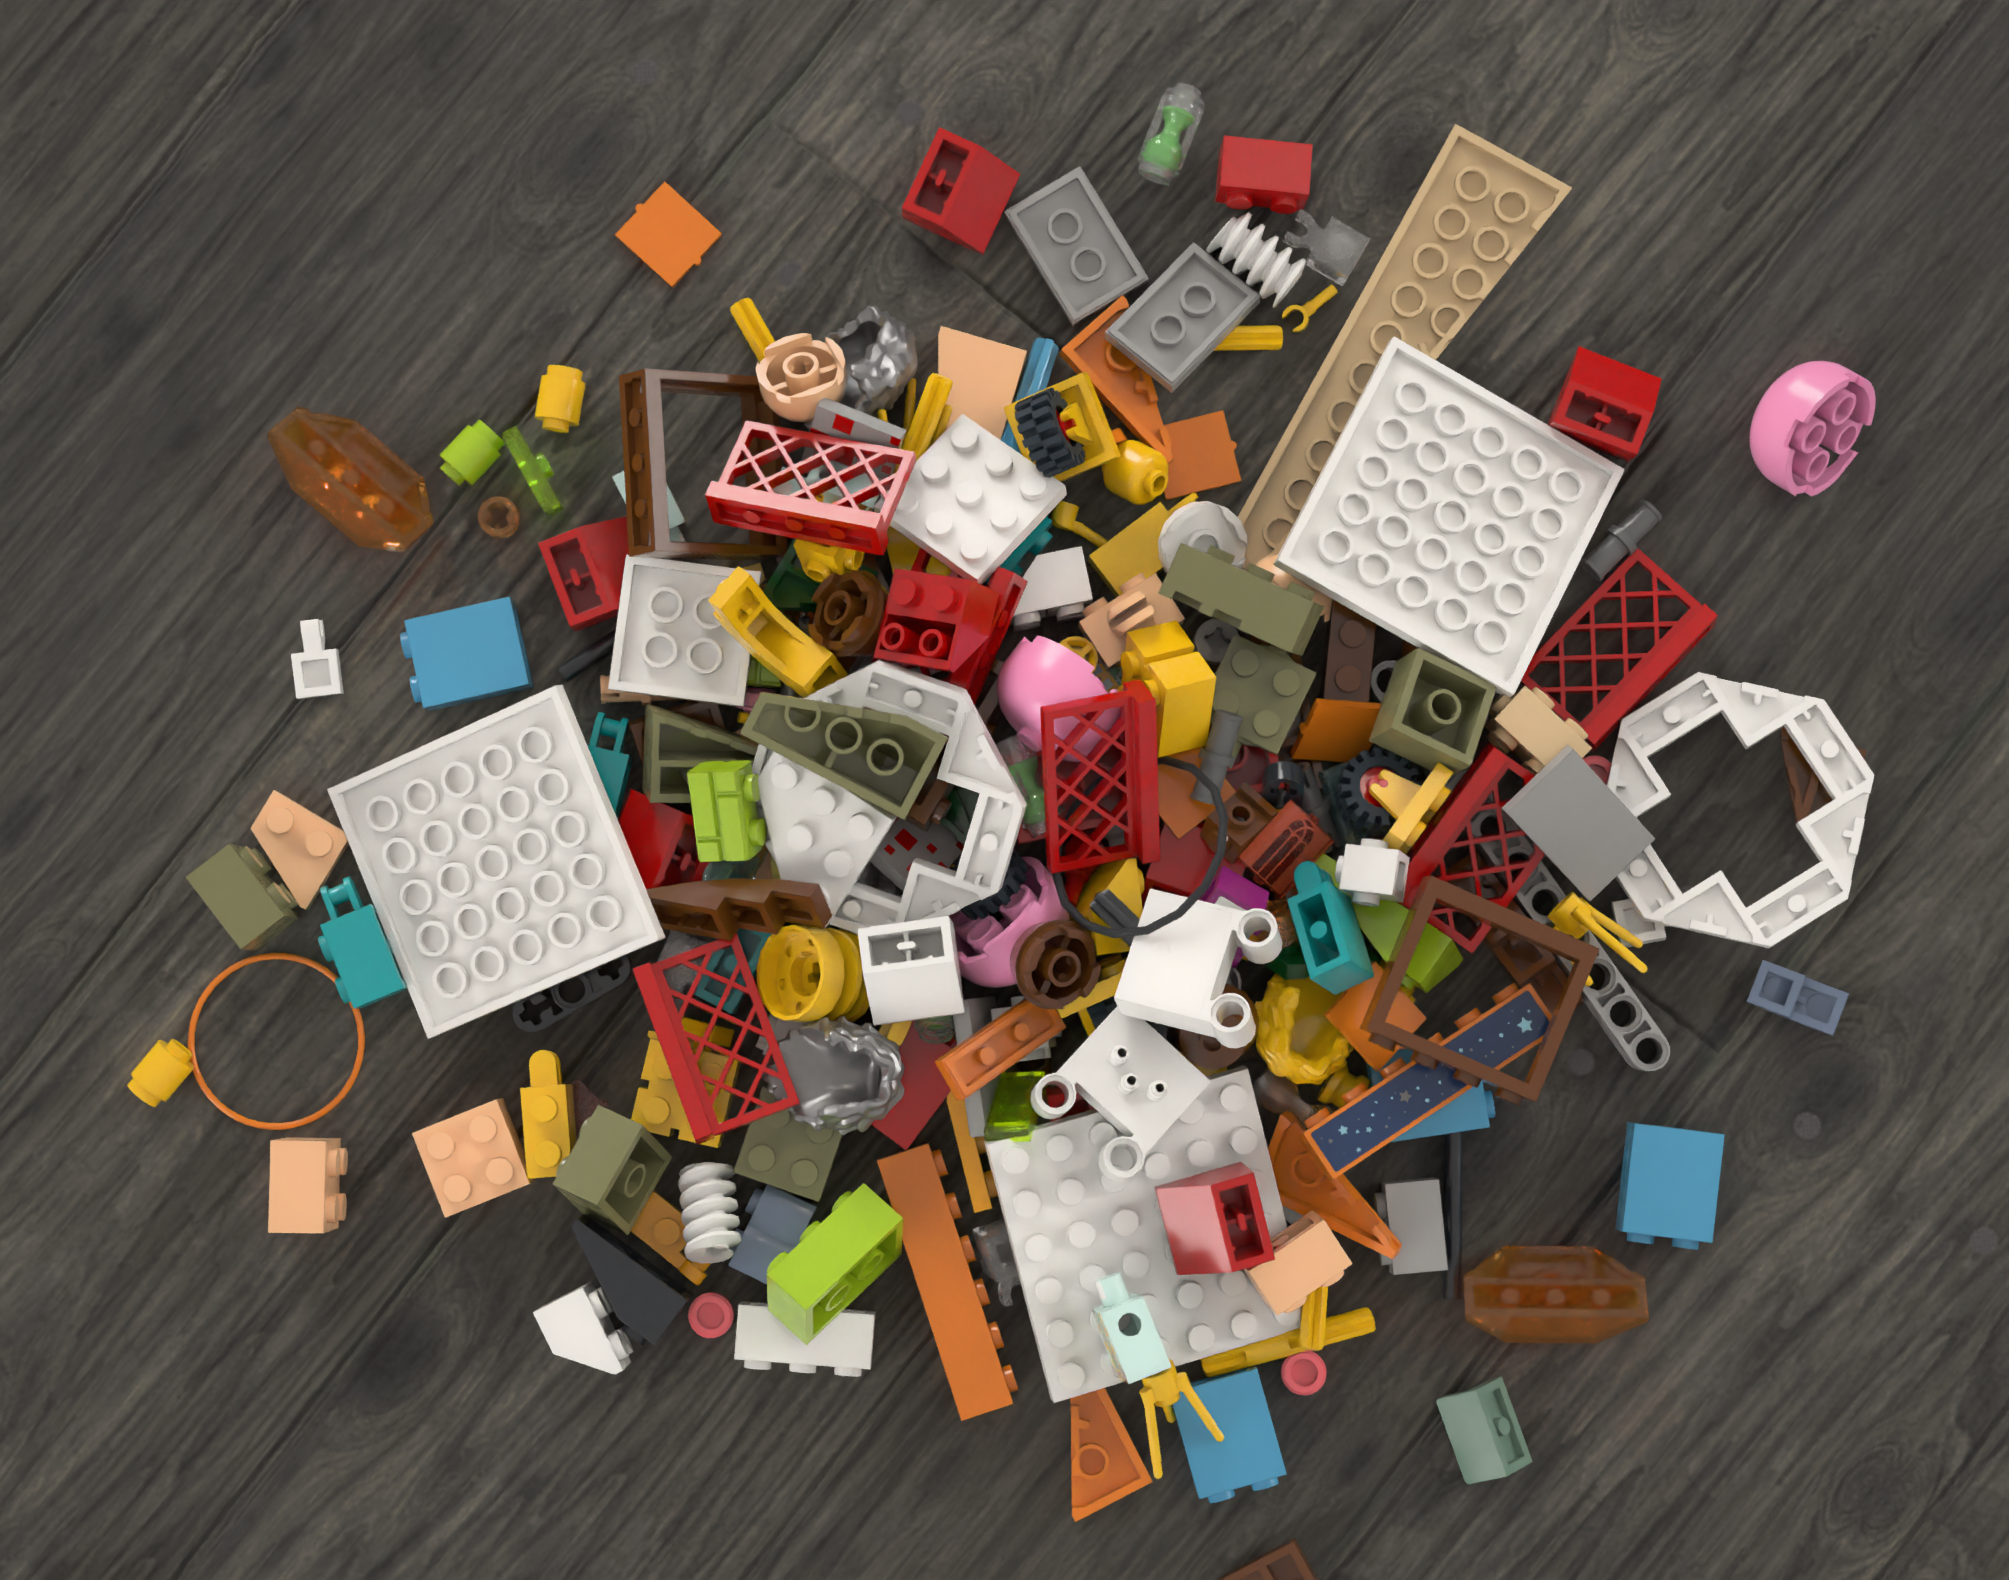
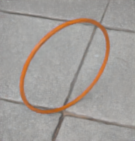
[188,953,365,1130]

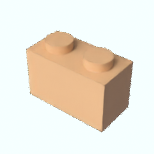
[1243,1210,1352,1316]

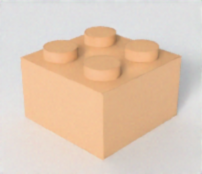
[412,1098,536,1218]
[268,1137,348,1233]

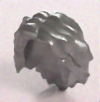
[804,305,918,432]
[763,1016,905,1135]

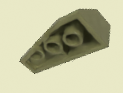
[740,692,948,820]

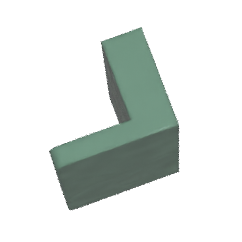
[1436,1376,1533,1484]

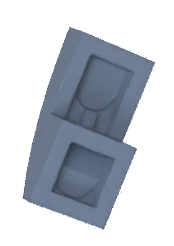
[1747,960,1849,1037]

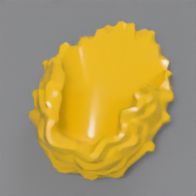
[1254,973,1354,1085]

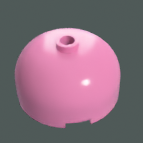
[1750,361,1876,496]
[997,635,1121,762]
[949,857,1070,988]

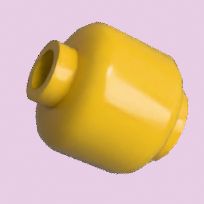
[1102,440,1168,505]

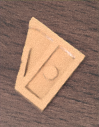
[250,790,349,910]

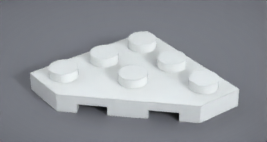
[758,752,897,929]

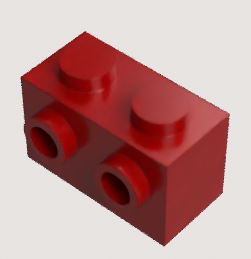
[1215,135,1313,214]

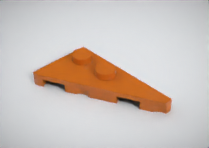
[1059,295,1174,464]
[1268,1110,1402,1259]
[1070,1388,1153,1522]

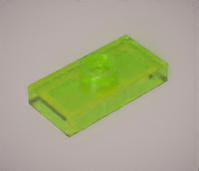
[502,426,564,516]
[983,1071,1048,1142]

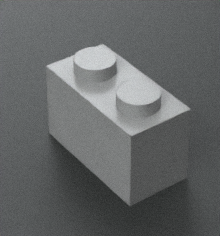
[1374,1177,1448,1275]

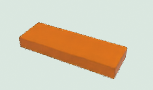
[934,998,1066,1101]

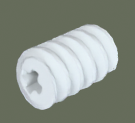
[1206,212,1306,308]
[678,1162,742,1263]

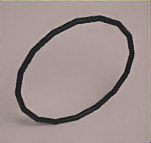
[1052,756,1228,938]

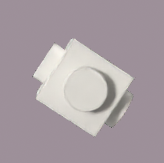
[1335,839,1410,907]

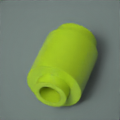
[439,420,505,486]

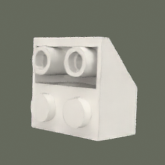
[1010,546,1093,631]
[857,916,965,1026]
[533,1281,634,1375]

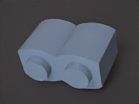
[728,1184,818,1284]

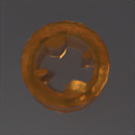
[478,496,520,539]

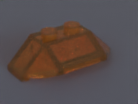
[267,407,434,552]
[1463,1246,1649,1344]

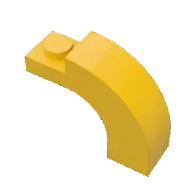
[708,566,848,698]

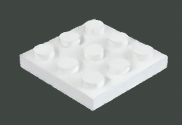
[874,414,1067,585]
[608,554,762,707]

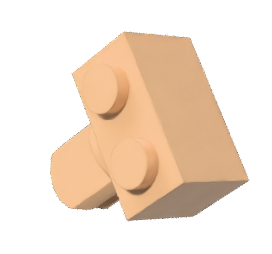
[1078,573,1185,672]

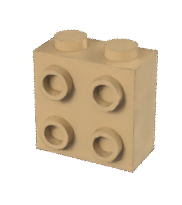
[1484,686,1592,776]

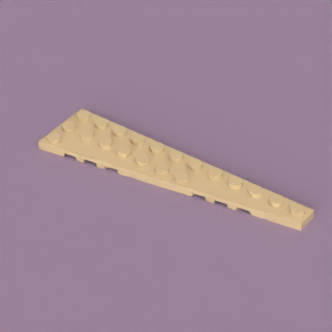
[1238,124,1572,571]

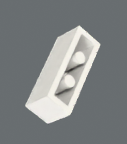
[734,1301,876,1377]

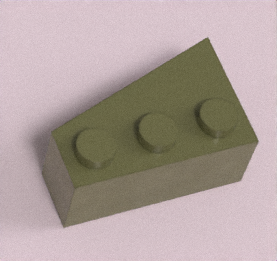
[1158,543,1325,656]
[642,703,759,803]

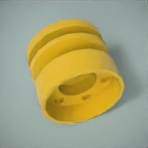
[756,925,870,1022]

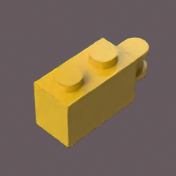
[1088,492,1199,598]
[520,1050,577,1179]

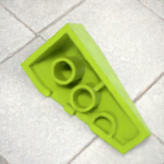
[1300,841,1463,993]

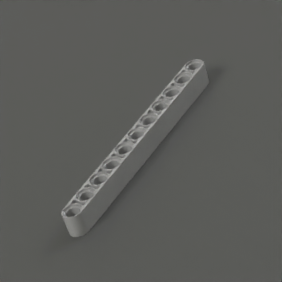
[1369,661,1670,1071]

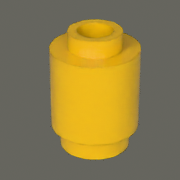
[534,365,586,433]
[127,1039,194,1107]

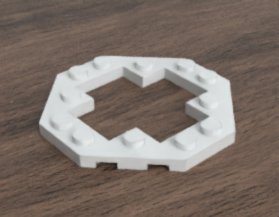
[752,660,1027,934]
[1607,672,1874,948]

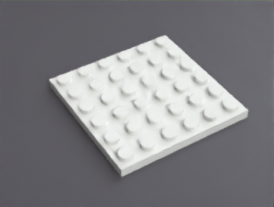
[1273,337,1625,697]
[327,685,666,1039]
[984,1066,1301,1403]

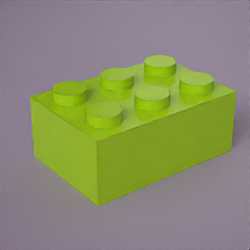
[766,1183,903,1345]

